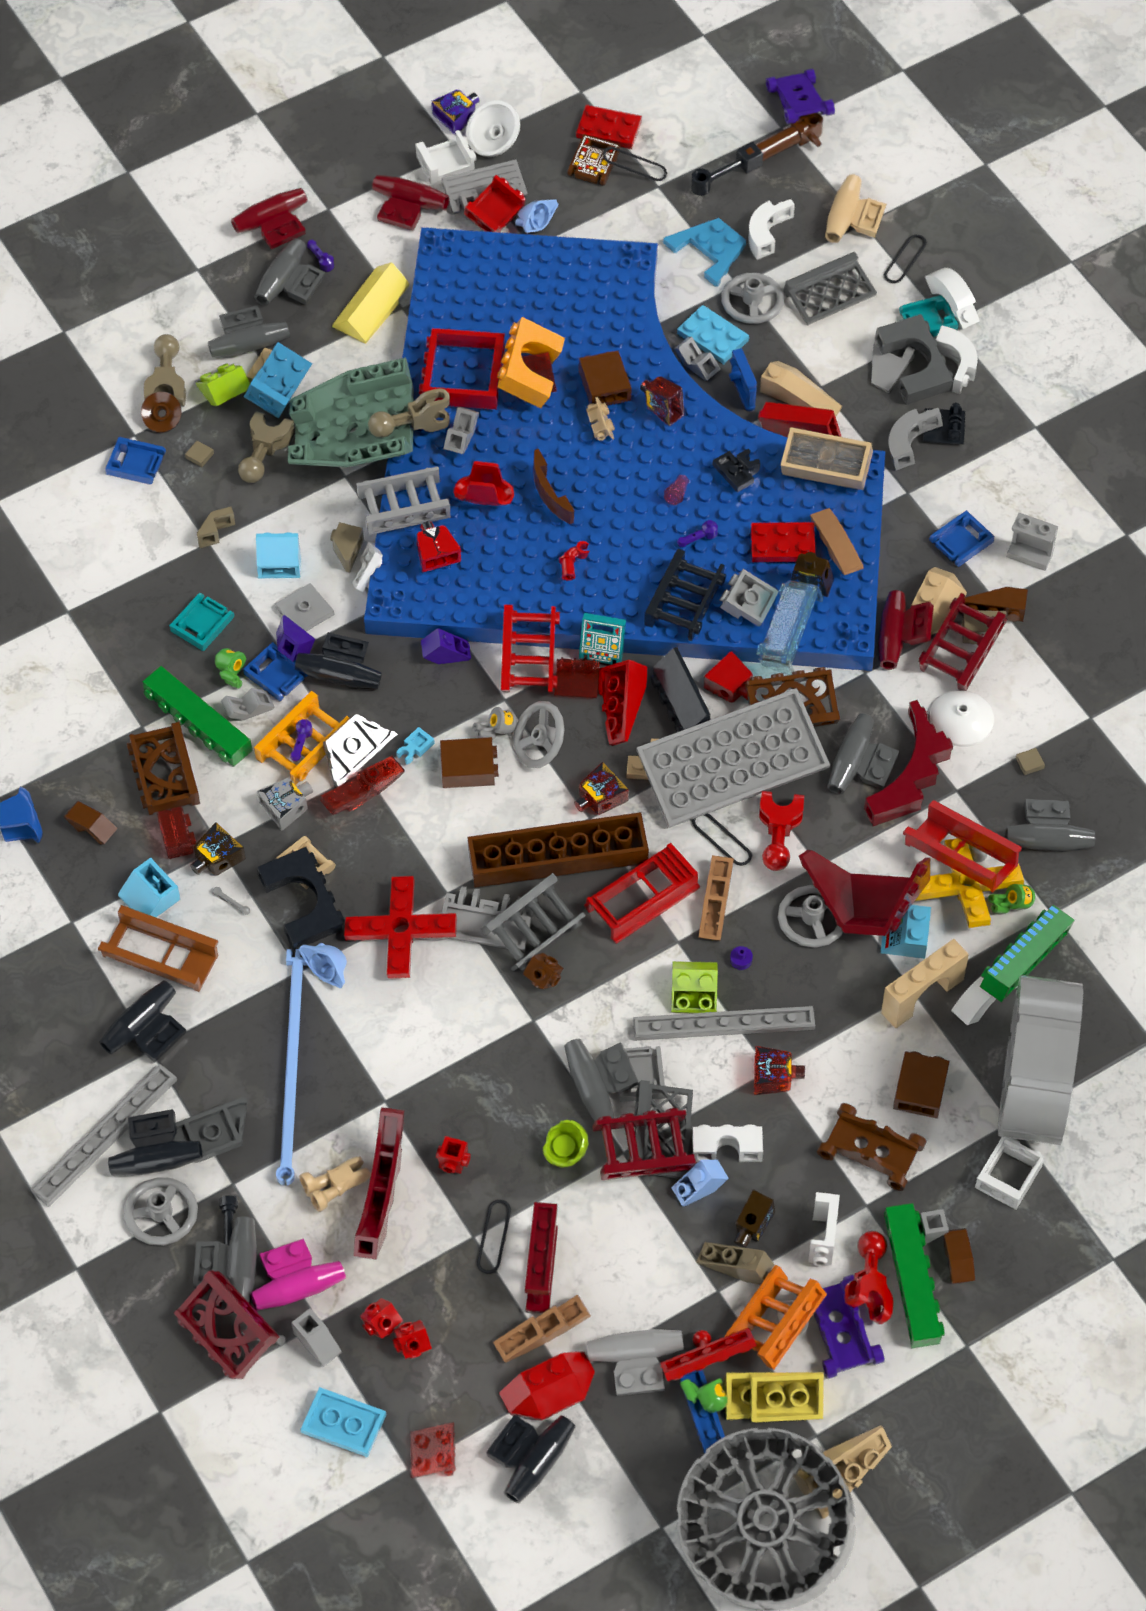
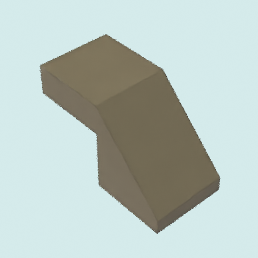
[197,507,235,548]

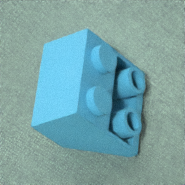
[256,532,301,578]
[118,858,181,917]

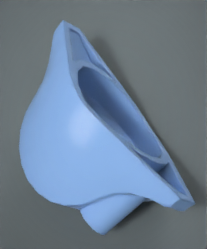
[515,200,558,233]
[299,943,347,988]

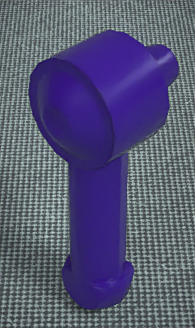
[307,240,334,272]
[677,520,718,548]
[290,719,313,761]

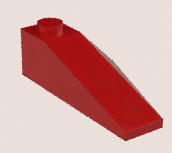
[598,660,647,746]

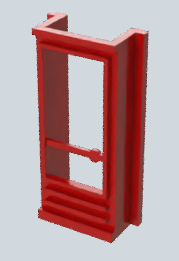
[903,800,1022,893]
[584,843,700,944]

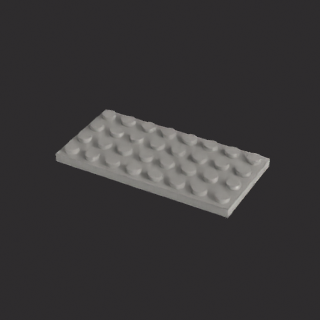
[636,688,830,828]

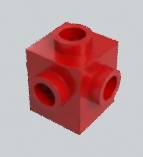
[436,1136,471,1174]
[360,1298,403,1339]
[392,1320,432,1359]

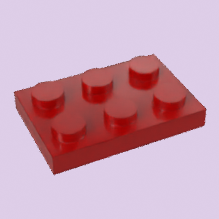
[576,105,642,149]
[751,522,815,562]

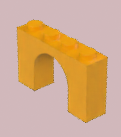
[497,317,565,408]

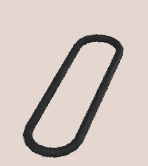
[603,146,667,181]
[884,234,927,283]
[692,814,752,866]
[477,1199,511,1274]

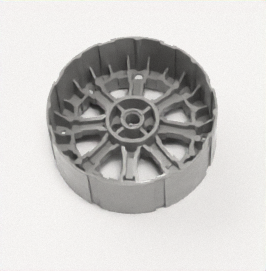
[998,975,1083,1145]
[677,1428,856,1611]

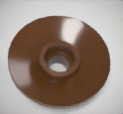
[141,392,182,432]

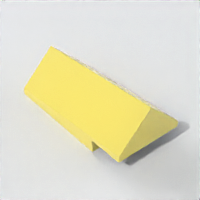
[332,262,410,344]
[723,1372,824,1422]

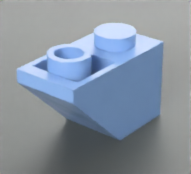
[671,1160,729,1206]

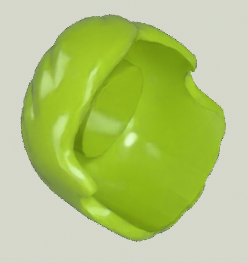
[543,1120,589,1167]

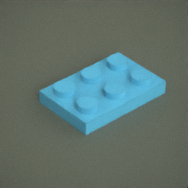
[677,305,749,364]
[300,1387,386,1457]

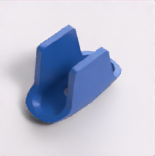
[0,786,43,844]

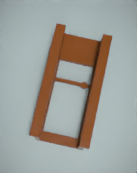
[98,905,218,992]

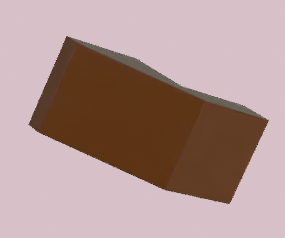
[64,801,118,845]
[943,1228,976,1284]

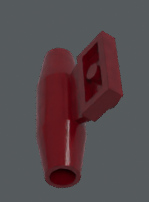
[372,175,450,231]
[231,188,308,250]
[878,590,934,670]

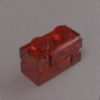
[157,806,196,859]

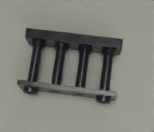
[645,548,727,641]

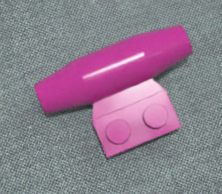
[251,1238,346,1310]

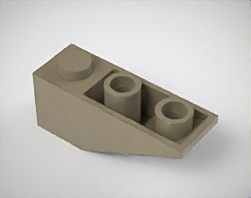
[696,1242,775,1285]

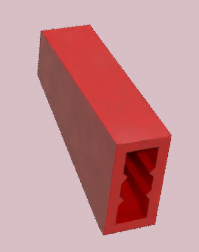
[758,402,842,437]

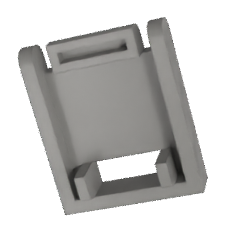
[619,1046,665,1102]

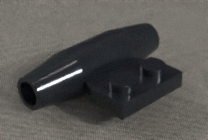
[295,632,382,689]
[99,980,186,1063]
[108,1109,203,1176]
[486,1415,576,1504]

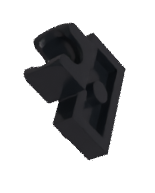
[713,449,760,492]

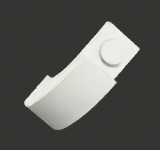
[748,199,795,260]
[925,268,979,329]
[936,326,978,394]
[951,977,1018,1025]

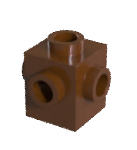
[523,953,564,989]

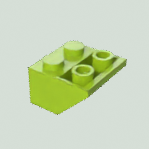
[195,363,250,406]
[671,961,718,1013]

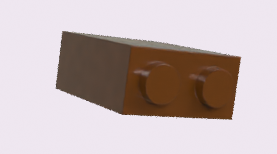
[578,351,632,405]
[440,737,499,788]
[893,1051,950,1119]

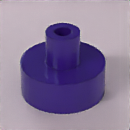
[730,946,753,970]

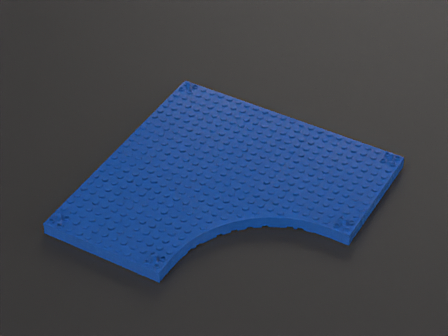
[364,227,885,671]

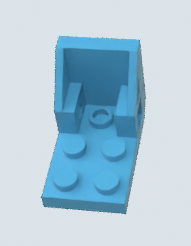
[244,342,312,418]

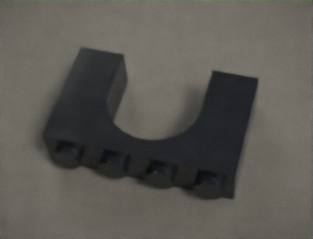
[257,847,345,951]

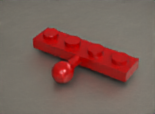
[660,1327,757,1382]

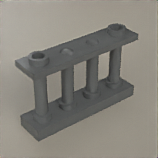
[481,873,585,971]

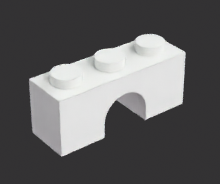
[692,1124,763,1162]

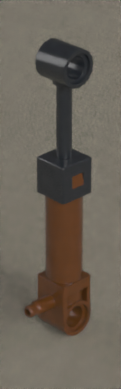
[691,112,823,196]

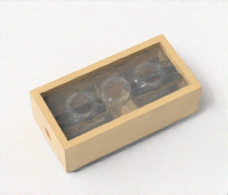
[781,427,873,490]

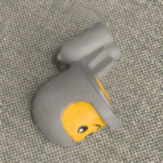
[472,707,517,740]

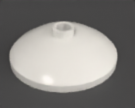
[466,101,520,157]
[929,690,994,747]

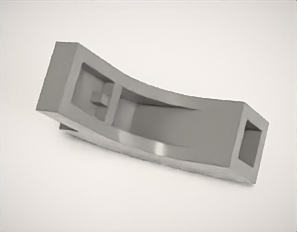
[889,408,943,470]

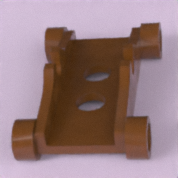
[817,1103,927,1191]

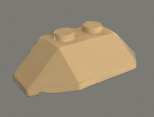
[912,567,967,635]

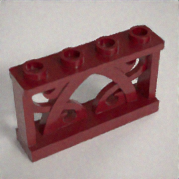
[174,1270,280,1379]

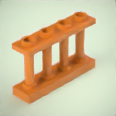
[724,1265,827,1370]

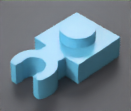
[397,727,435,765]

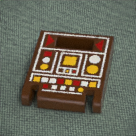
[567,135,620,186]

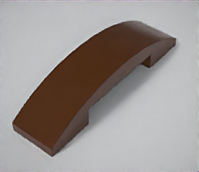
[533,449,575,524]

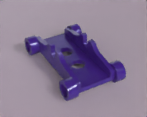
[766,69,835,124]
[796,1275,885,1379]

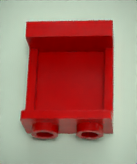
[464,175,526,233]

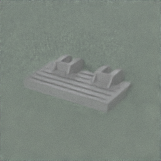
[441,159,528,218]
[441,886,533,952]

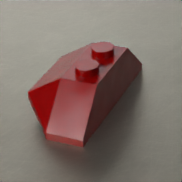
[499,1351,595,1421]

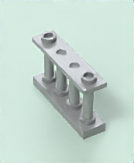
[356,466,451,535]

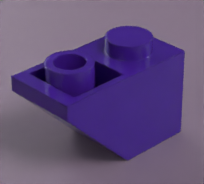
[276,615,315,662]
[421,628,471,664]

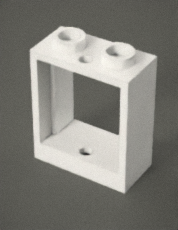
[975,1137,1045,1210]

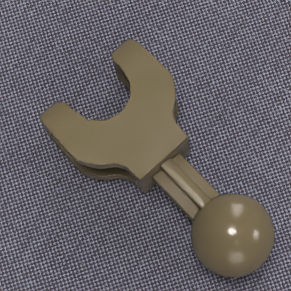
[144,334,186,406]
[368,389,450,438]
[238,411,294,483]

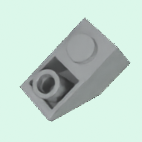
[292,1308,342,1367]

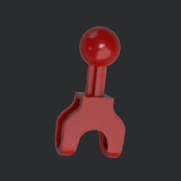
[759,791,804,871]
[845,1231,893,1325]

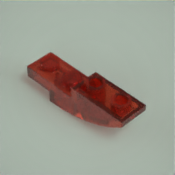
[320,756,405,815]

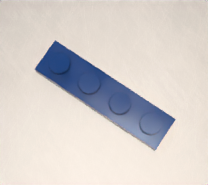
[680,1370,725,1454]

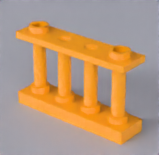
[254,691,349,785]

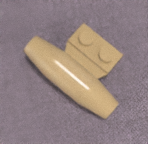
[825,174,887,243]

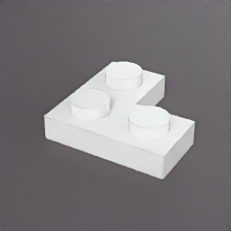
[353,541,383,592]

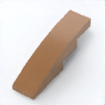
[810,508,864,575]
[698,855,734,941]
[493,1295,591,1362]

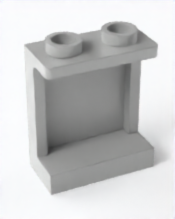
[1006,513,1058,571]

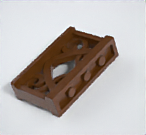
[745,667,840,727]
[127,722,200,815]

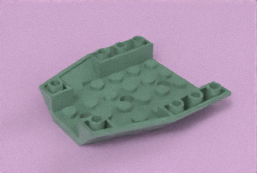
[288,357,414,467]

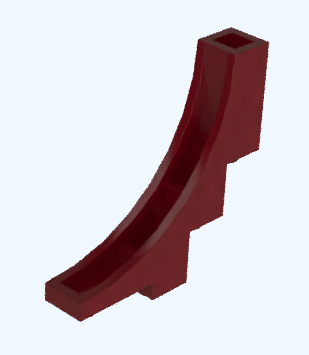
[864,700,953,826]
[353,1107,405,1260]

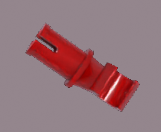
[559,541,589,581]

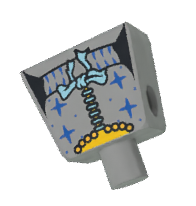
[257,778,313,831]

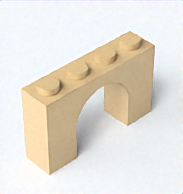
[881,939,969,1029]

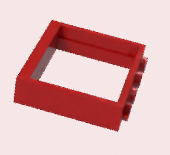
[419,328,505,410]

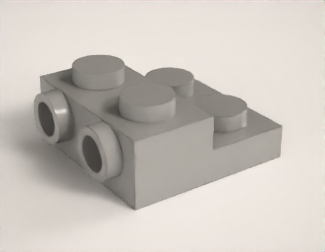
[720,569,779,626]

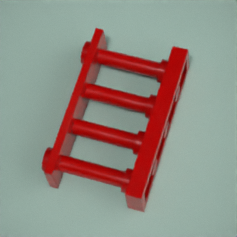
[501,605,560,694]

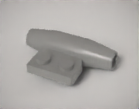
[587,1329,684,1396]

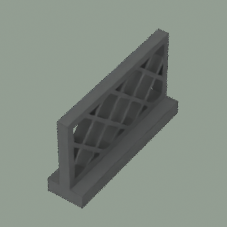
[783,251,877,325]
[634,1080,693,1179]

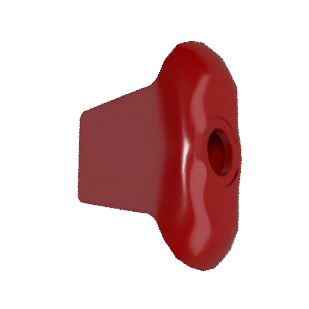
[454,461,514,506]

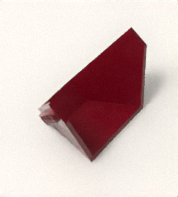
[798,850,930,936]

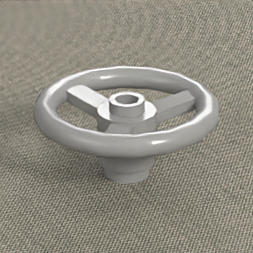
[722,273,784,324]
[514,701,565,768]
[777,885,843,948]
[124,1177,198,1246]

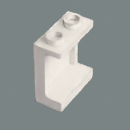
[416,130,476,184]
[808,1192,840,1267]

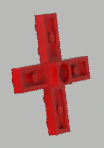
[344,876,457,979]

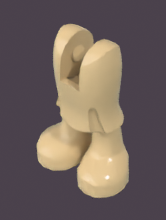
[299,1156,371,1212]

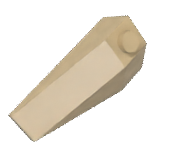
[760,361,842,417]
[794,1426,892,1519]

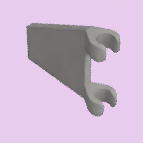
[871,341,915,393]

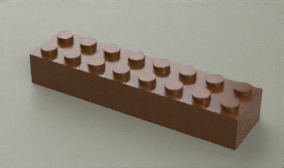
[467,812,649,888]

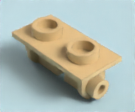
[587,397,615,441]

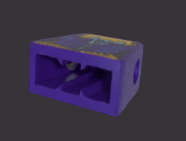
[431,90,480,135]

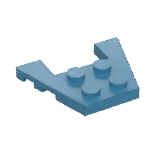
[663,218,746,287]

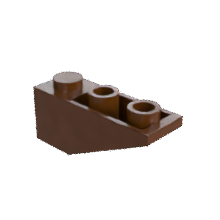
[960,587,1028,622]

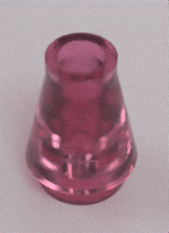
[664,475,689,505]

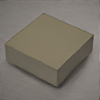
[185,441,214,467]
[1016,748,1045,775]

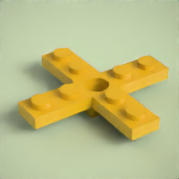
[915,838,1024,928]

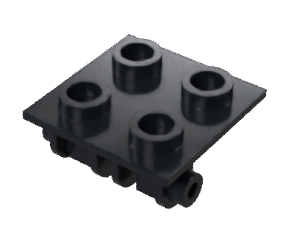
[923,403,965,445]

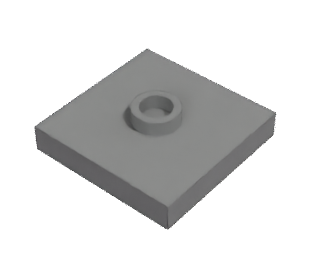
[276,583,335,632]

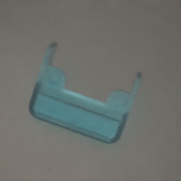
[756,580,824,675]

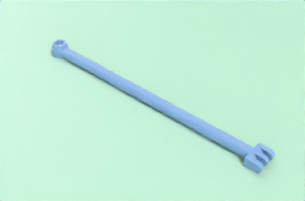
[276,949,308,1185]

